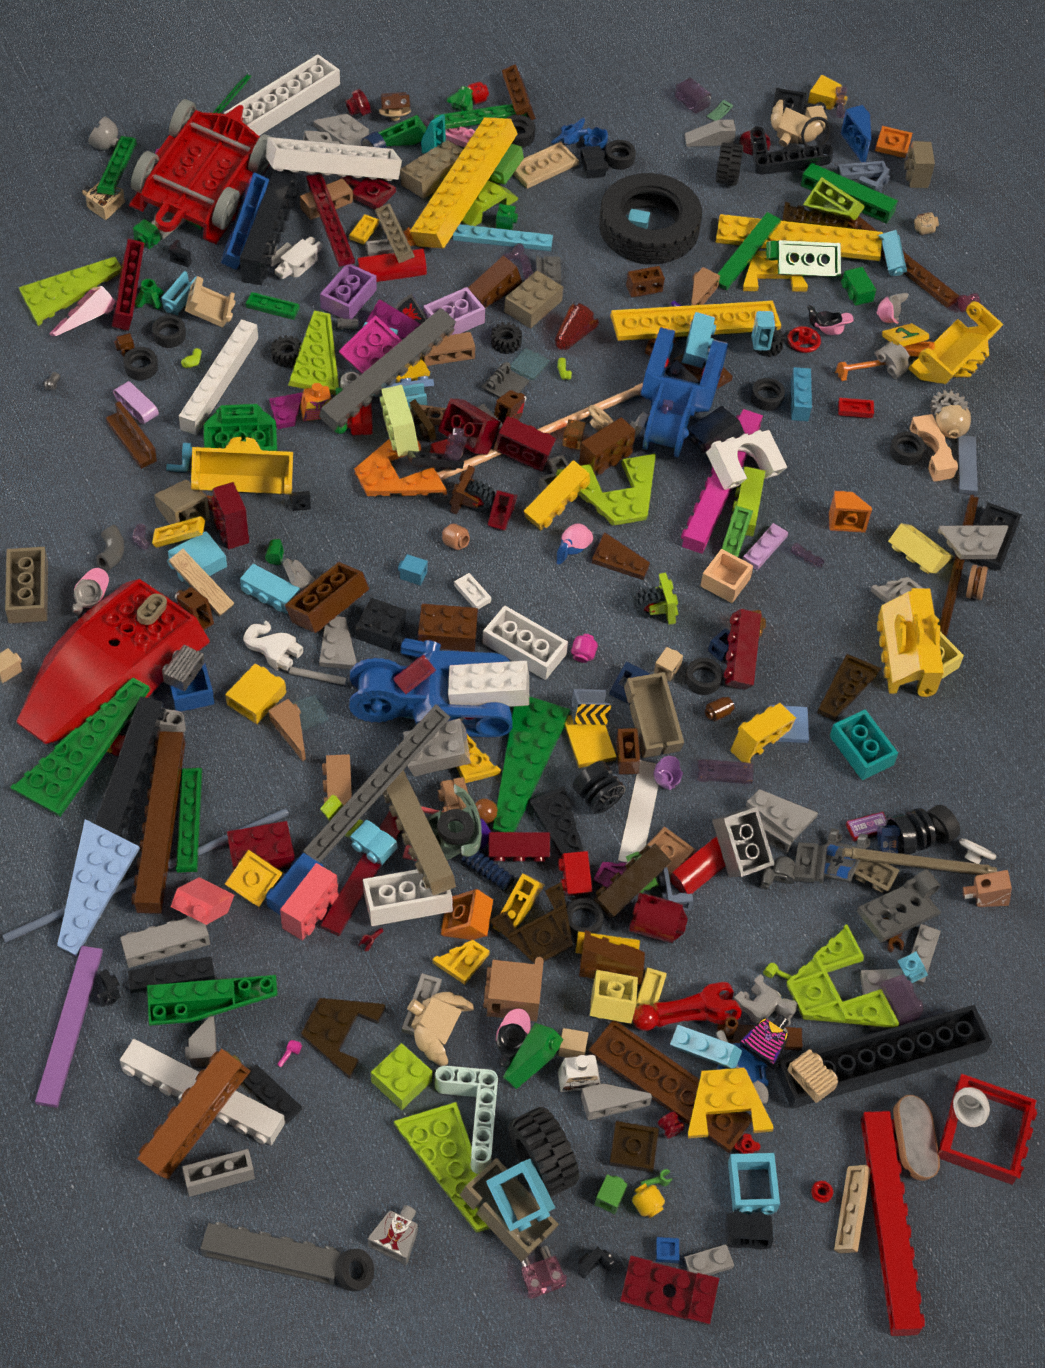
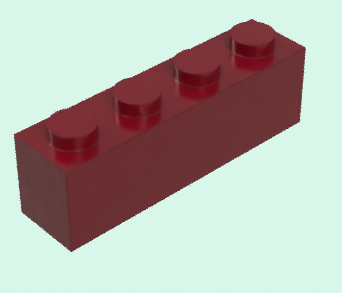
[724,609,761,690]

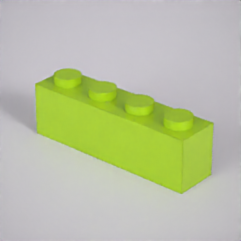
[730,467,766,537]

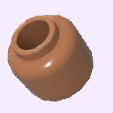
[442,524,470,550]

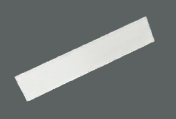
[618,760,659,862]

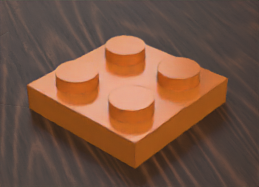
[875,126,913,158]

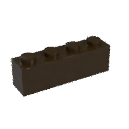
[594,843,672,918]

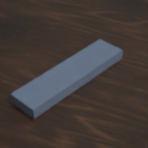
[957,436,978,495]

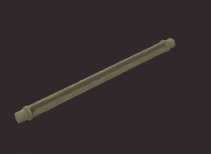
[842,847,997,875]

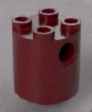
[629,893,688,944]

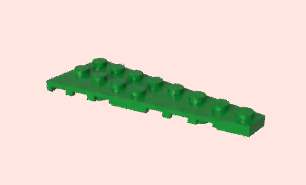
[10,678,151,817]
[493,696,570,832]

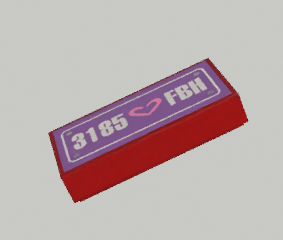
[846,812,886,841]

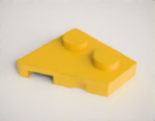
[432,940,490,985]

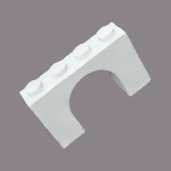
[706,430,787,490]

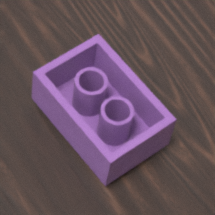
[320,264,377,319]

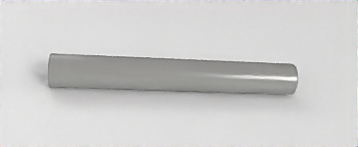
[289,667,347,685]

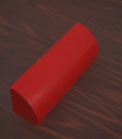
[357,249,427,282]
[670,836,726,894]

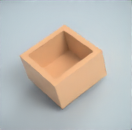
[701,549,753,603]

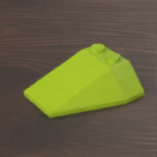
[461,181,518,226]

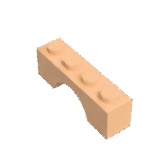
[909,414,958,482]

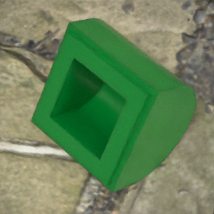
[265,539,284,565]

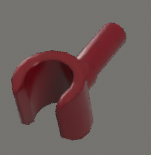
[358,928,384,952]

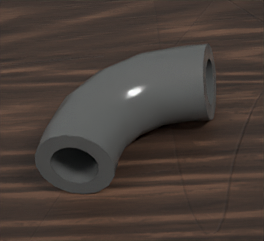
[96,525,124,571]

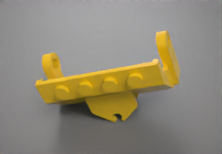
[908,301,1003,384]
[191,437,293,494]
[877,588,944,697]

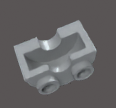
[874,341,910,379]

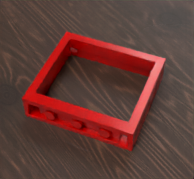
[938,1073,1037,1185]

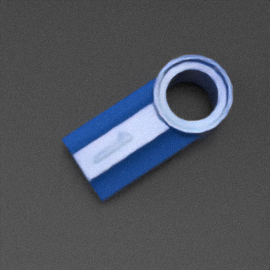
[401,638,441,658]

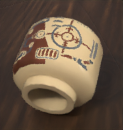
[914,212,939,235]

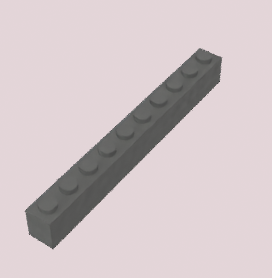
[319,308,456,431]

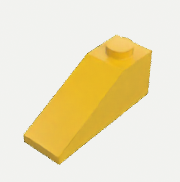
[493,873,545,931]

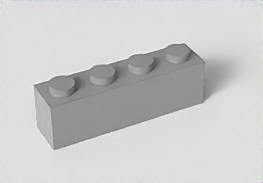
[120,916,210,968]

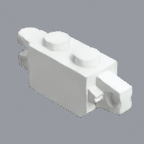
[275,237,323,279]

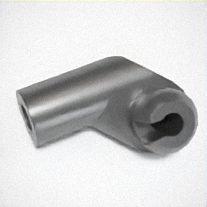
[44,372,61,390]

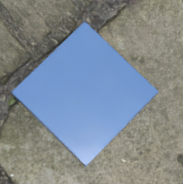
[769,705,809,743]

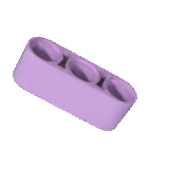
[113,381,159,424]

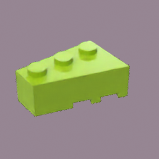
[803,177,865,220]

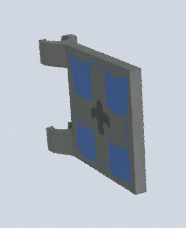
[824,828,870,883]

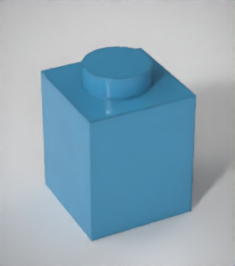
[398,554,428,586]

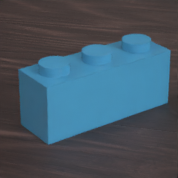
[791,367,812,422]

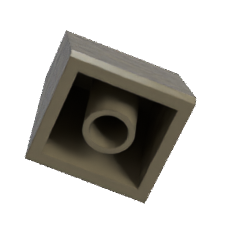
[154,479,210,525]

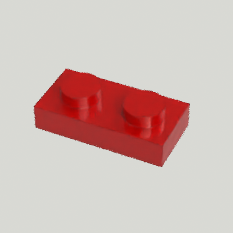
[838,398,874,418]

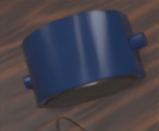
[361,132,387,148]

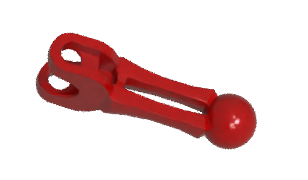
[632,982,742,1031]

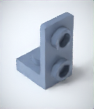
[858,168,890,192]
[659,867,693,911]

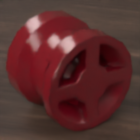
[657,1111,685,1139]

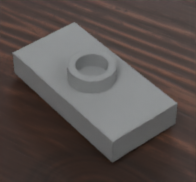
[365,239,394,256]
[630,412,648,439]

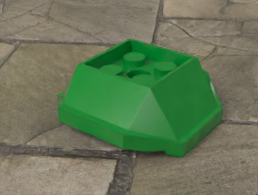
[204,404,277,451]

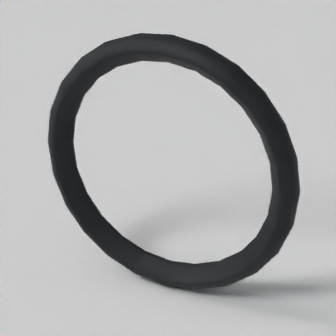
[801,116,830,147]

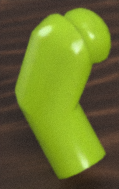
[181,348,202,368]
[557,358,572,380]

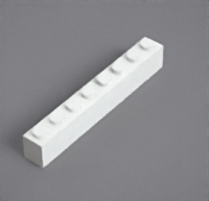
[179,319,258,435]
[120,1039,285,1146]

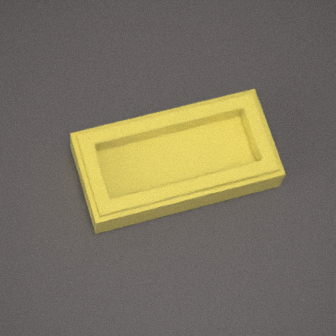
[636,967,667,1007]

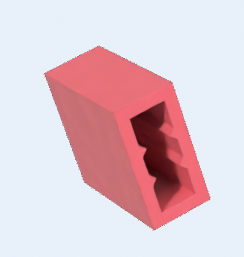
[171,877,234,925]

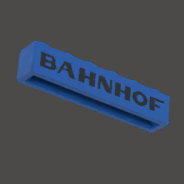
[221,172,269,270]

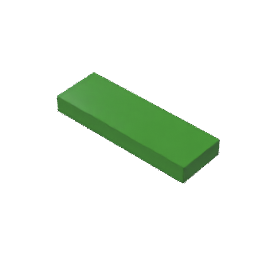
[721,506,753,557]

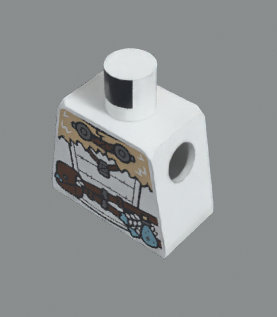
[558,1055,600,1092]

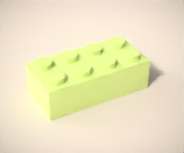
[379,385,419,457]

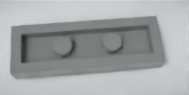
[903,924,941,986]
[402,973,442,1036]

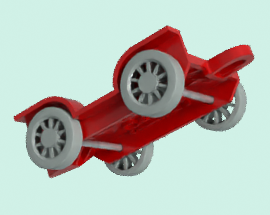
[129,99,273,245]

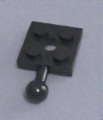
[772,88,826,115]

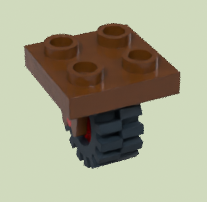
[449,465,495,515]

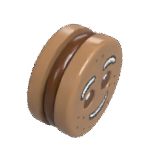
[966,565,988,600]

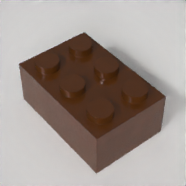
[579,417,636,476]
[418,604,478,652]

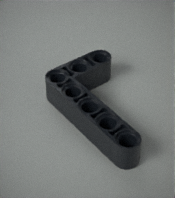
[750,126,833,175]

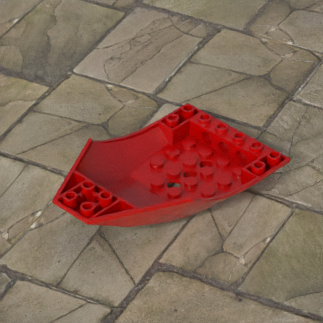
[16,579,210,744]

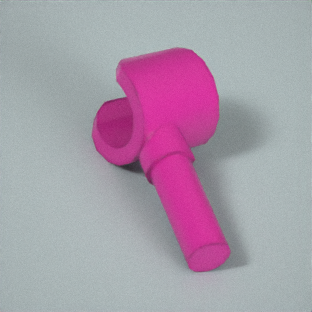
[277,1040,302,1067]

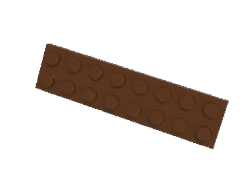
[588,1020,752,1153]

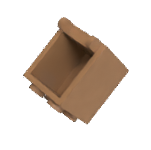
[483,957,544,1022]

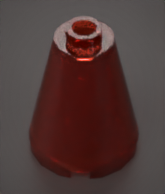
[554,303,599,350]

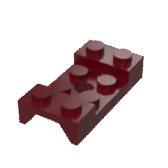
[620,1256,720,1326]

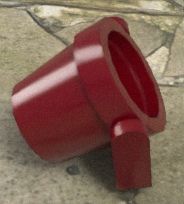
[345,89,371,116]

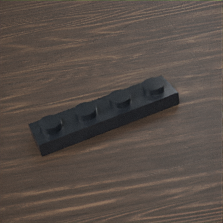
[128,957,215,993]

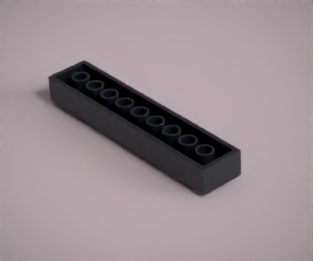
[776,1005,992,1109]

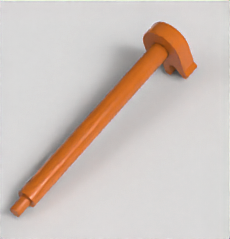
[835,360,887,381]

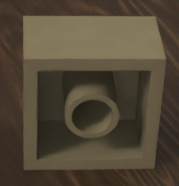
[904,141,935,188]

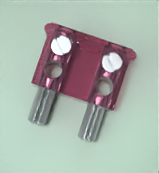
[521,1246,567,1299]

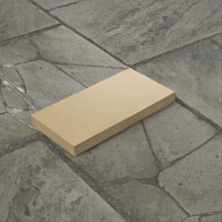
[513,142,579,188]

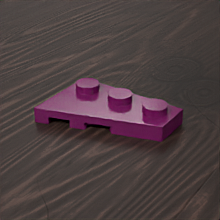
[366,299,421,338]

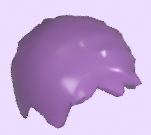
[653,756,683,790]

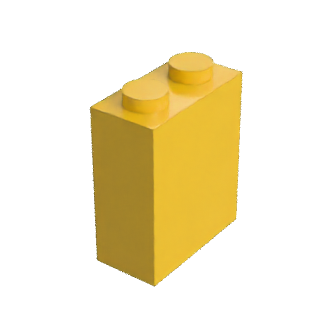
[225,664,286,724]

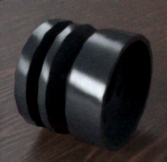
[572,761,626,814]
[885,807,936,855]

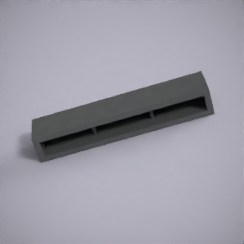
[201,1222,341,1286]

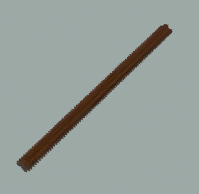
[939,495,979,637]

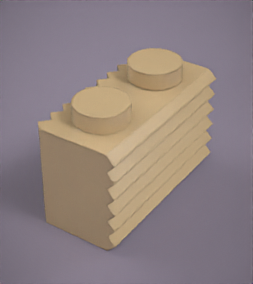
[788,1049,838,1103]

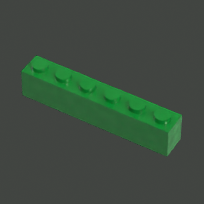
[801,163,898,224]

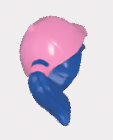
[557,523,593,565]

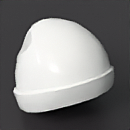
[953,1088,990,1127]

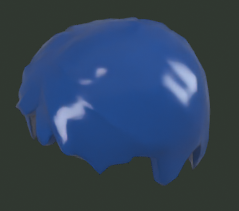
[583,127,608,150]

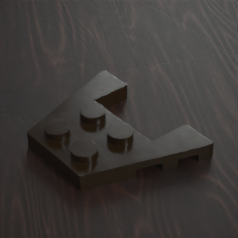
[490,882,573,964]
[301,998,386,1079]

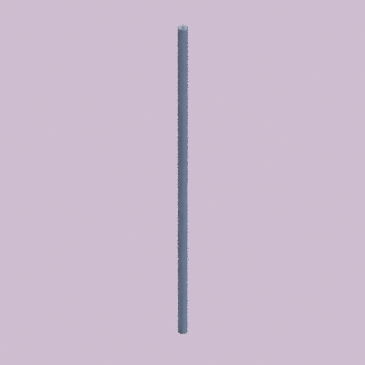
[2,808,289,943]

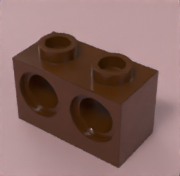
[626,266,665,298]

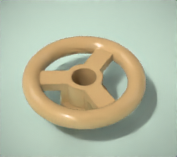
[588,405,614,431]

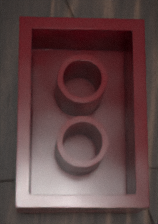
[438,398,501,454]
[493,416,556,472]
[211,482,249,550]
[227,821,295,871]

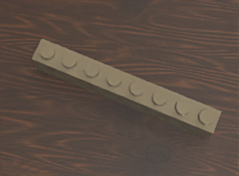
[382,770,456,896]

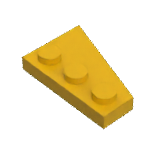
[456,735,501,783]

